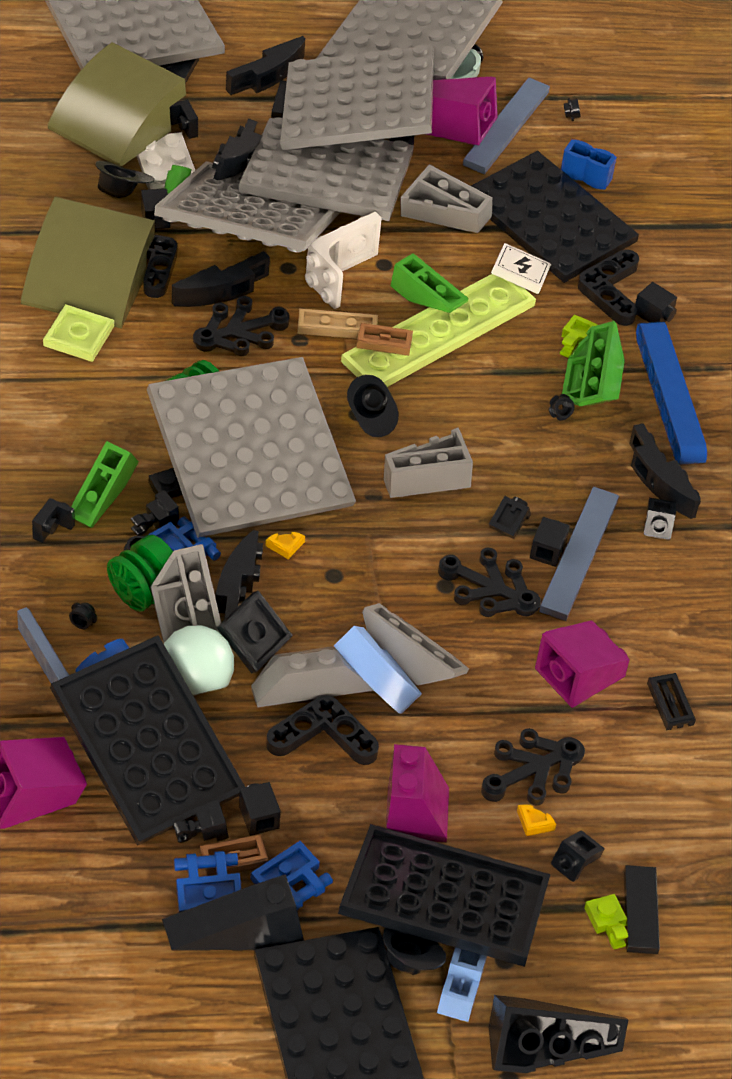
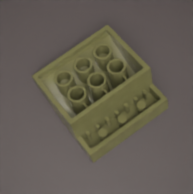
[48,42,186,167]
[21,197,155,329]

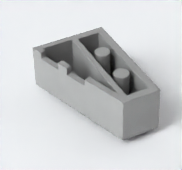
[401,164,493,233]
[384,427,473,498]

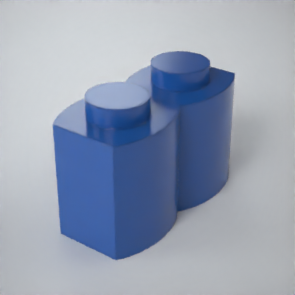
[561,140,617,190]

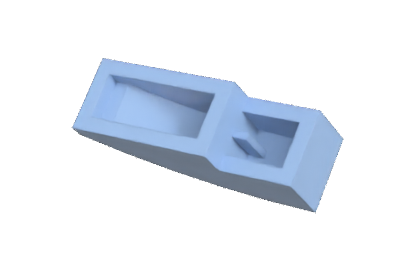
[334,626,422,714]
[437,947,487,1022]

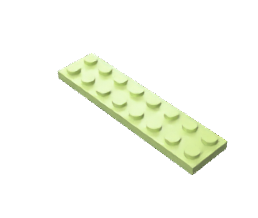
[341,274,536,387]

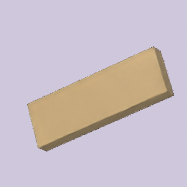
[297,308,378,339]

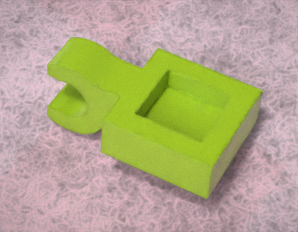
[560,314,598,358]
[584,894,628,950]

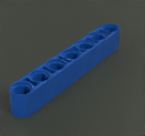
[636,322,707,465]

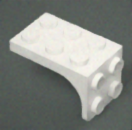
[305,211,382,309]

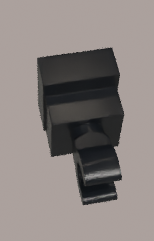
[130,490,179,536]
[173,800,229,843]

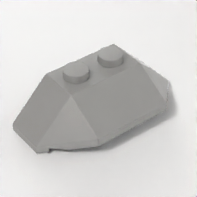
[151,544,221,643]
[362,603,469,686]
[251,647,374,708]

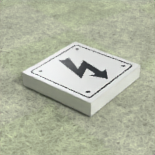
[491,243,551,294]

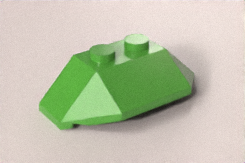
[562,321,625,406]

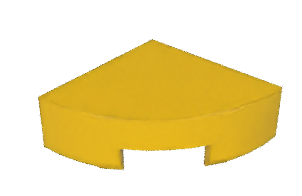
[265,532,305,559]
[517,804,556,836]

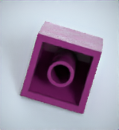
[426,76,498,146]
[535,620,630,708]
[0,737,87,829]
[386,744,449,842]

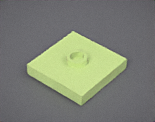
[43,304,114,362]

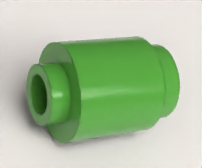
[164,165,192,194]

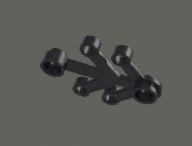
[193,296,290,356]
[438,547,541,617]
[481,728,585,806]

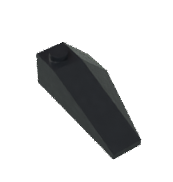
[162,874,304,951]
[488,995,629,1073]

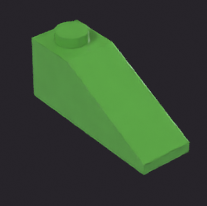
[390,253,469,313]
[71,441,139,528]

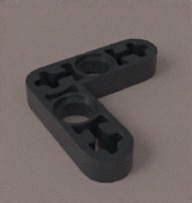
[143,235,178,298]
[578,249,639,326]
[266,695,379,765]

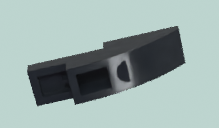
[226,36,306,96]
[212,118,263,180]
[171,251,270,307]
[629,423,701,519]
[216,530,263,620]

